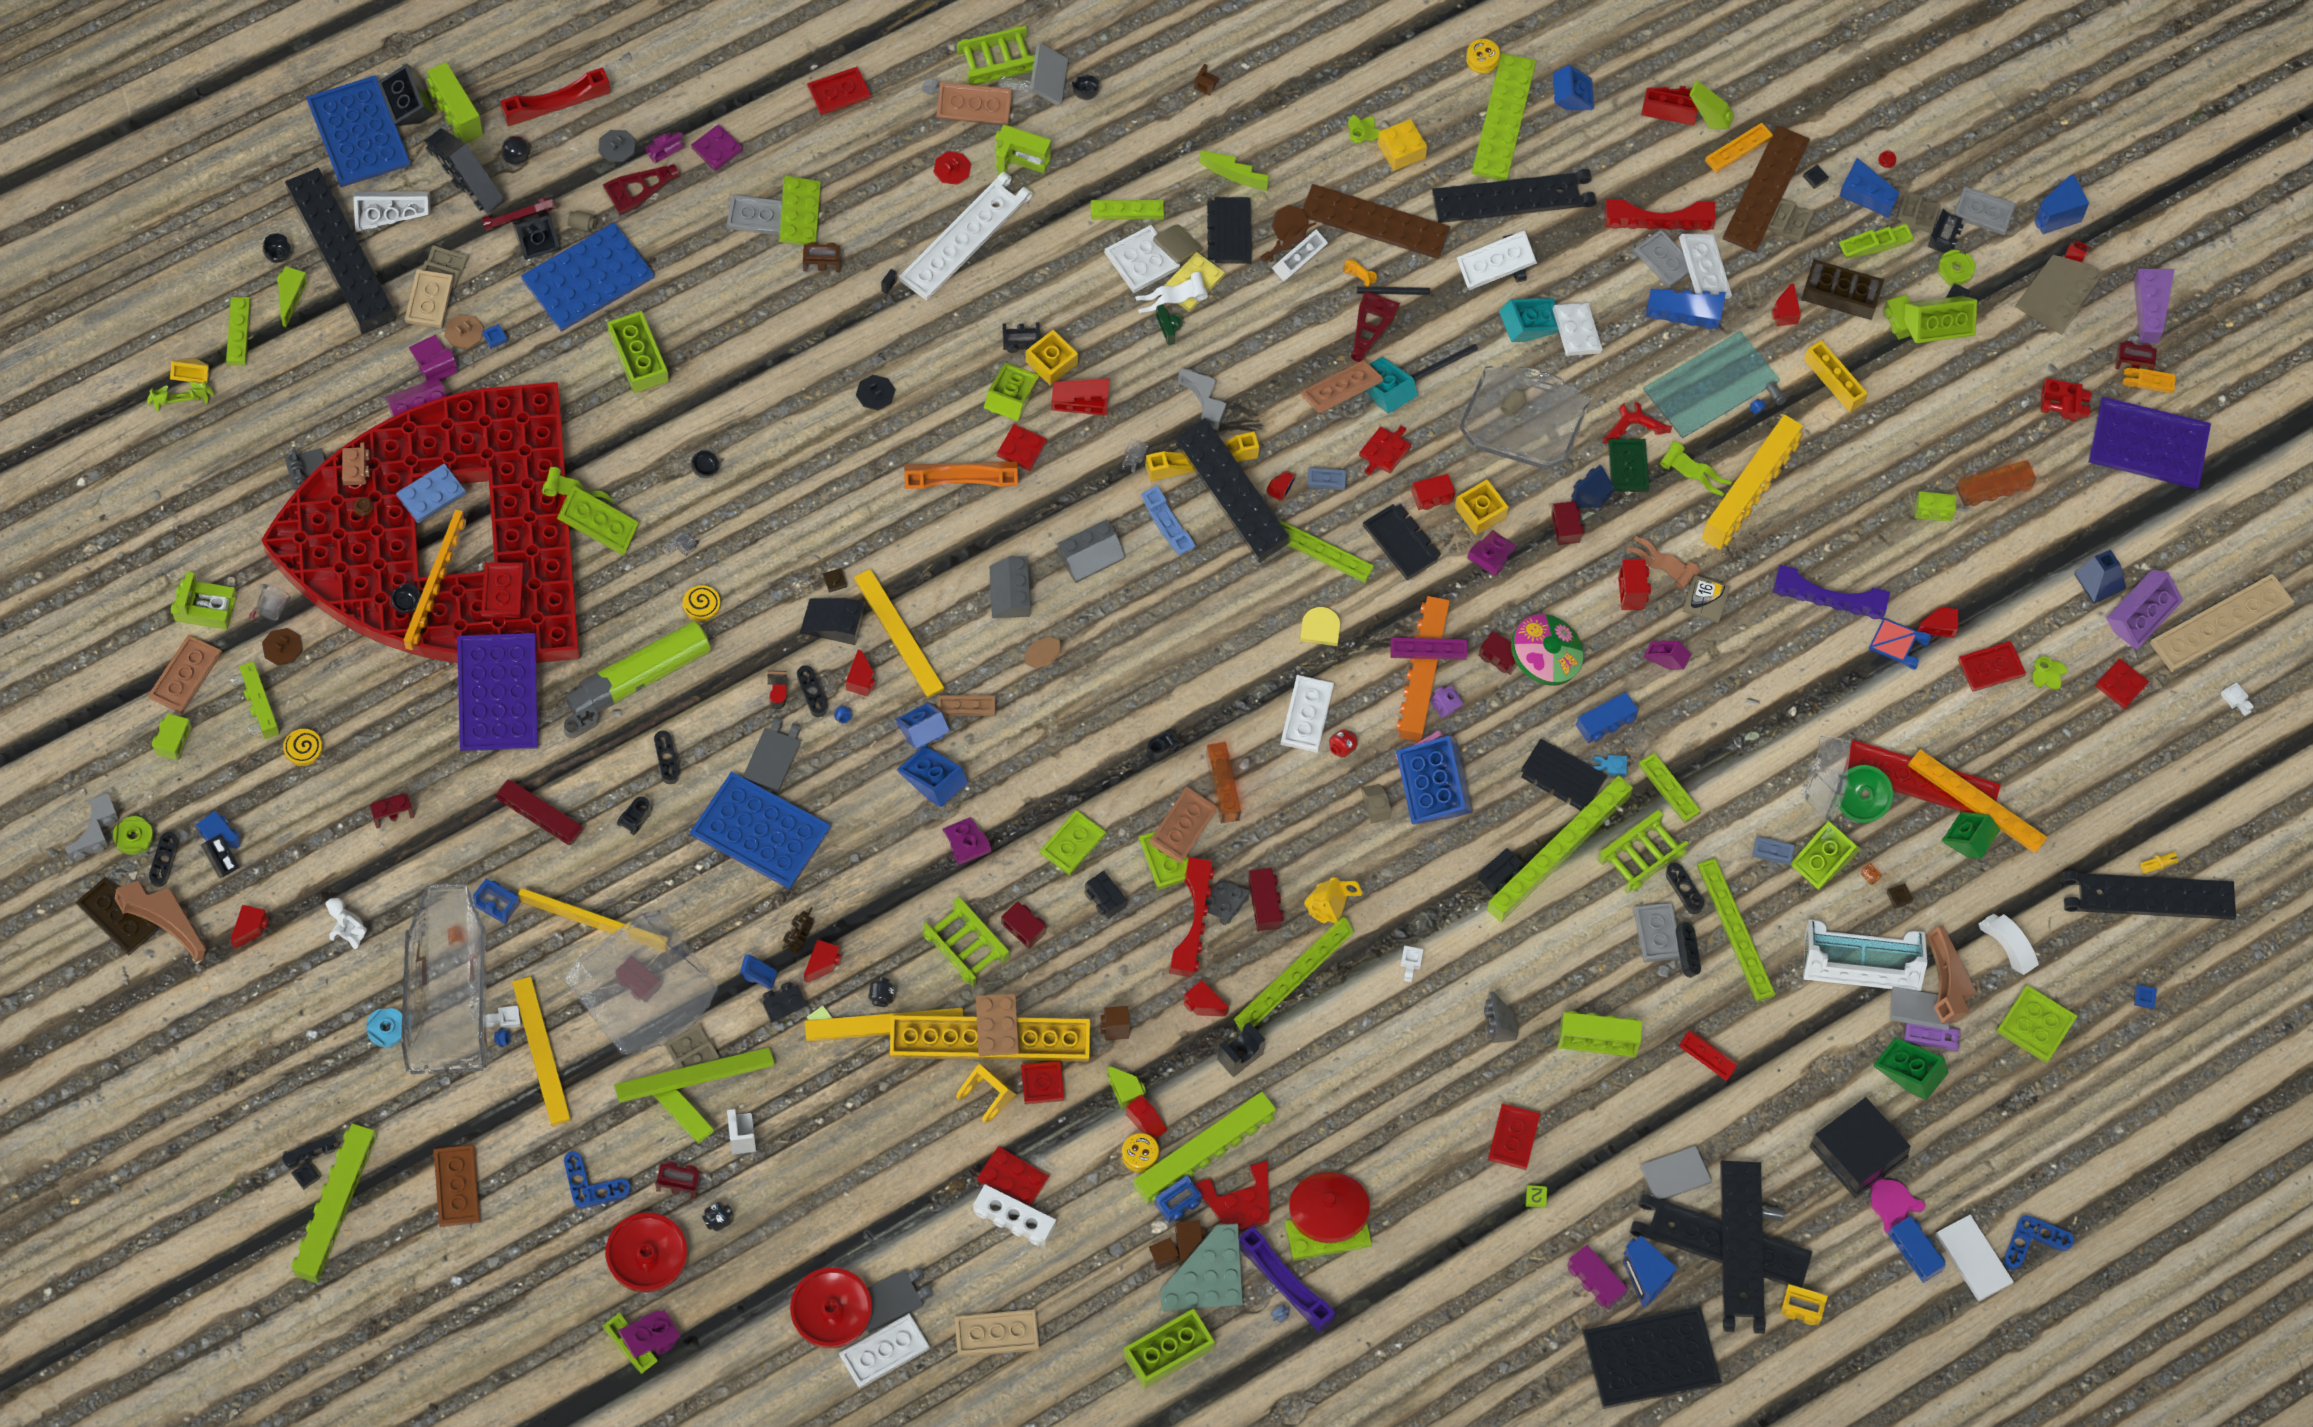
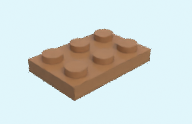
[976,994,1019,1056]

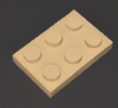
[405,270,454,328]

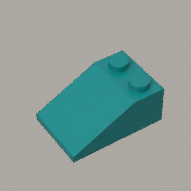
[1499,298,1559,342]
[1365,356,1418,414]

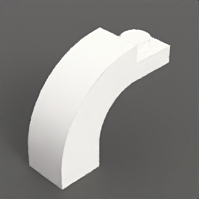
[1979,914,2039,975]

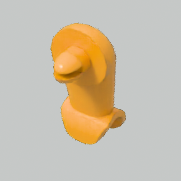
[1342,259,1377,286]

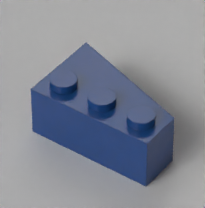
[1840,158,1900,218]

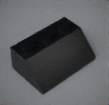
[378,64,435,126]

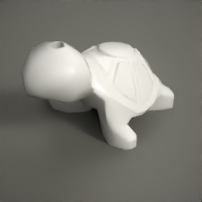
[326,898,367,949]

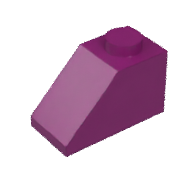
[1643,641,1691,670]

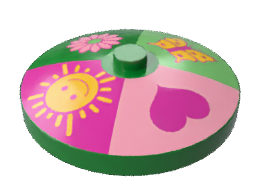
[1511,614,1584,686]

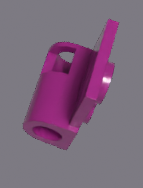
[645,132,684,163]
[409,335,458,382]
[1467,530,1517,577]
[942,817,991,866]
[618,1310,681,1358]

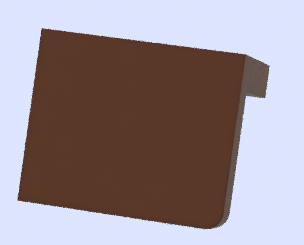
[1194,64,1219,96]
[1149,1238,1179,1270]

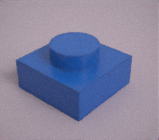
[482,324,507,349]
[2134,985,2157,1009]

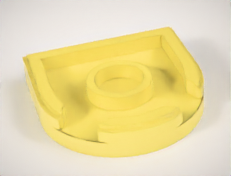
[1300,607,1340,646]

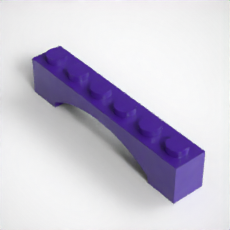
[1772,565,1890,620]
[1239,1226,1335,1333]

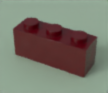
[1248,868,1284,931]

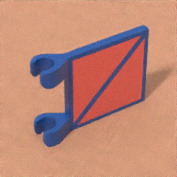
[1869,618,1931,670]

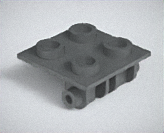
[284,448,325,490]
[1205,879,1250,925]

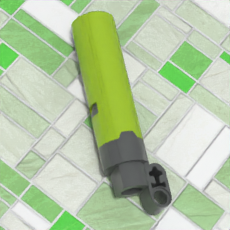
[563,621,711,738]

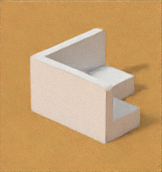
[727,1109,756,1155]

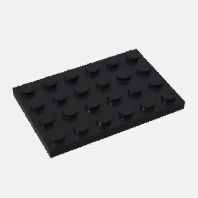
[1582,1307,1722,1409]

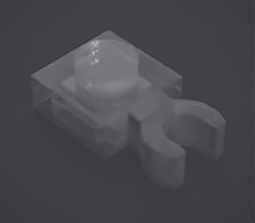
[1122,439,1149,473]

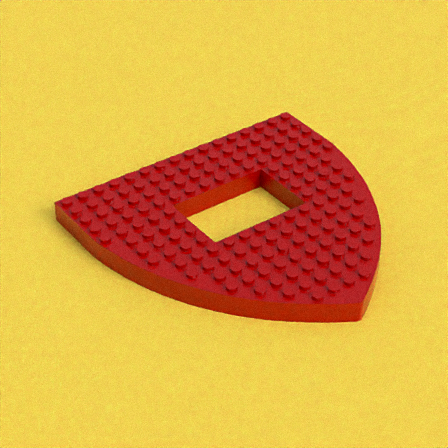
[262,382,580,663]

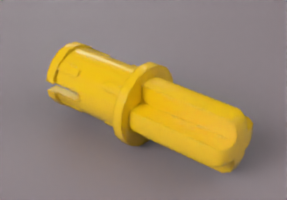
[2140,851,2178,873]

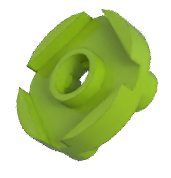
[1938,250,1975,286]
[113,816,153,855]

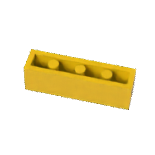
[1804,340,1868,413]

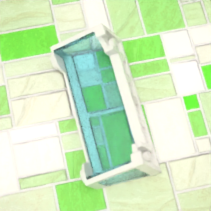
[1803,920,1927,992]

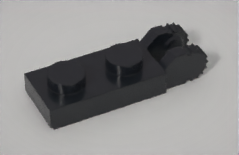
[282,1136,339,1168]

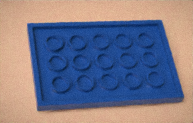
[306,75,410,188]
[521,222,655,332]
[690,771,831,890]

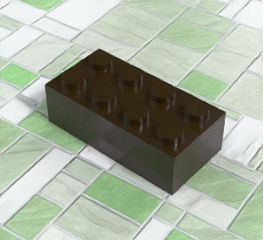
[1801,259,1884,320]

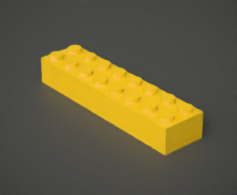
[1702,414,1803,551]

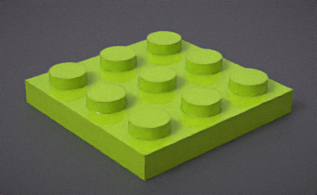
[1996,985,2077,1064]

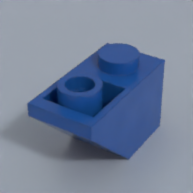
[196,811,241,849]

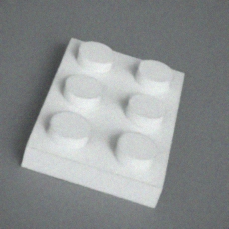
[1553,303,1602,356]

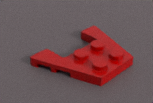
[1193,1161,1269,1232]

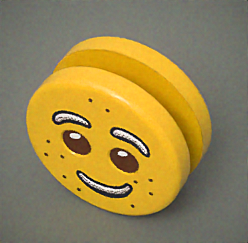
[1466,39,1500,74]
[1122,1133,1159,1173]

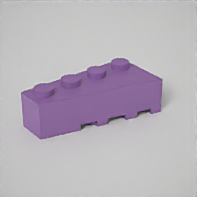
[2134,269,2175,343]

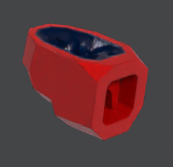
[1266,471,1296,501]

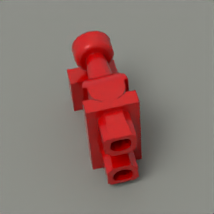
[2041,378,2092,422]

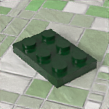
[1608,439,1649,492]

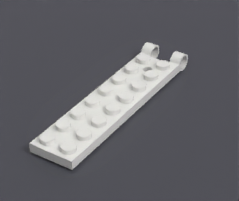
[899,171,1033,301]

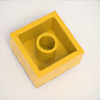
[1377,119,1427,171]
[1025,330,1078,386]
[1454,480,1509,535]

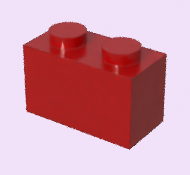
[1411,474,1455,510]

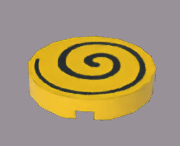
[683,585,720,622]
[283,729,323,766]

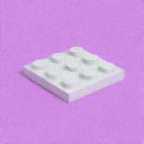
[1104,225,1180,293]

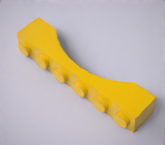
[1145,432,1259,482]

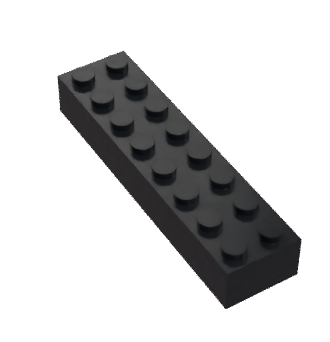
[1175,418,1290,563]

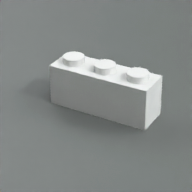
[1272,229,1328,282]

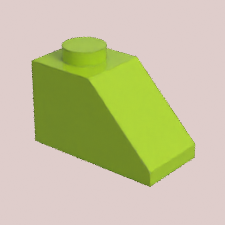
[1106,1066,1146,1109]

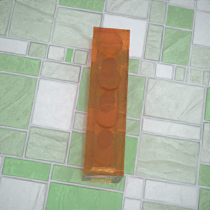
[1956,460,2037,507]
[1206,742,1241,824]

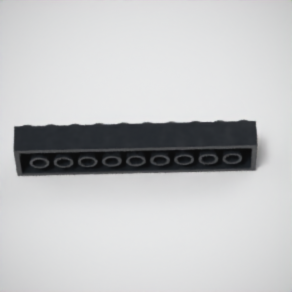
[285,167,396,334]

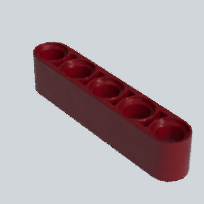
[495,779,583,846]

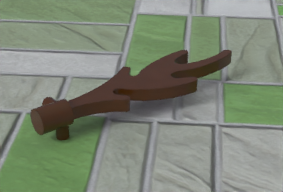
[1260,222,1316,262]

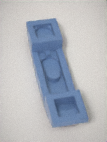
[1141,486,1196,556]

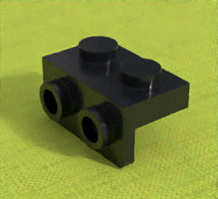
[759,982,807,1023]

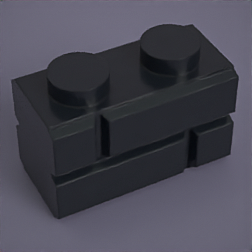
[1478,848,1523,894]
[1084,871,1127,919]

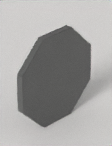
[598,130,636,162]

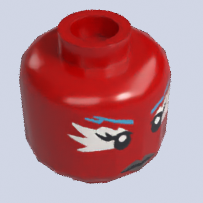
[1329,729,1358,758]

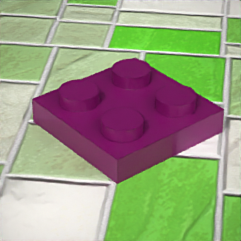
[691,124,743,171]

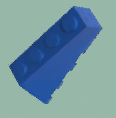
[1646,289,1726,329]

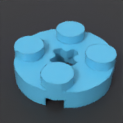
[366,1008,407,1049]

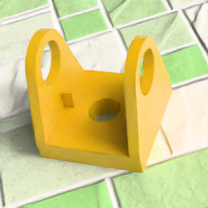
[956,1064,1017,1124]

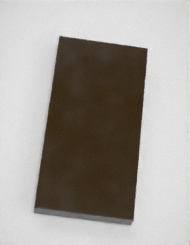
[75,877,158,956]

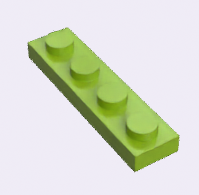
[1091,200,1164,220]
[226,297,250,365]
[1638,753,1701,824]

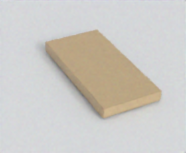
[954,1309,1039,1357]

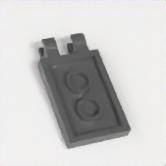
[743,717,801,793]
[866,1268,933,1333]

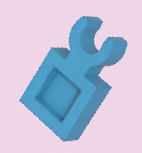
[1594,755,1627,777]

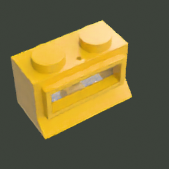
[1779,1284,1828,1325]

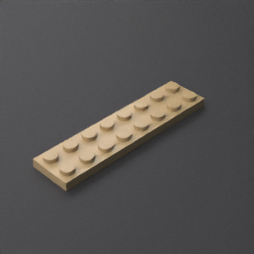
[2150,573,2295,672]

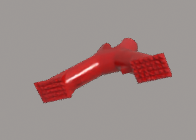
[1603,402,1673,444]

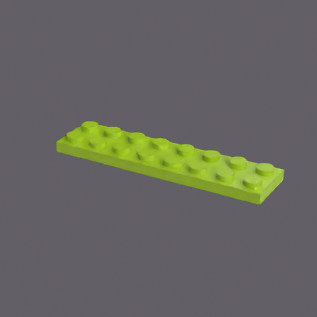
[1472,53,1536,181]

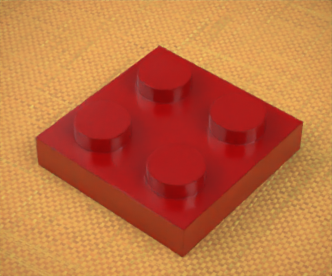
[997,424,1047,471]
[2095,658,2149,709]
[1021,1061,1064,1105]

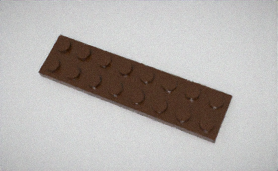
[1723,125,1810,253]
[1303,184,1450,259]

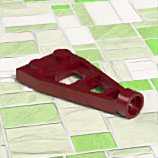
[603,164,680,215]
[482,197,558,231]
[1350,291,1400,362]

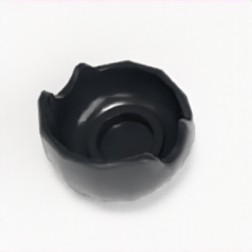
[1072,75,1100,100]
[501,136,529,164]
[263,233,291,263]
[691,450,719,479]
[391,583,421,614]

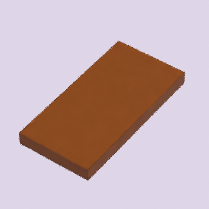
[434,1145,480,1227]

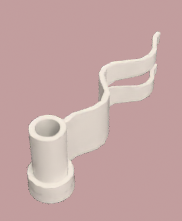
[1135,272,1208,314]

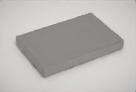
[1030,43,1068,106]
[1954,186,2016,236]
[726,195,782,235]
[1633,229,1690,289]
[1633,902,1680,963]
[1890,987,1950,1030]
[1640,1146,1711,1200]

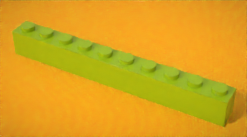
[1487,775,1633,923]

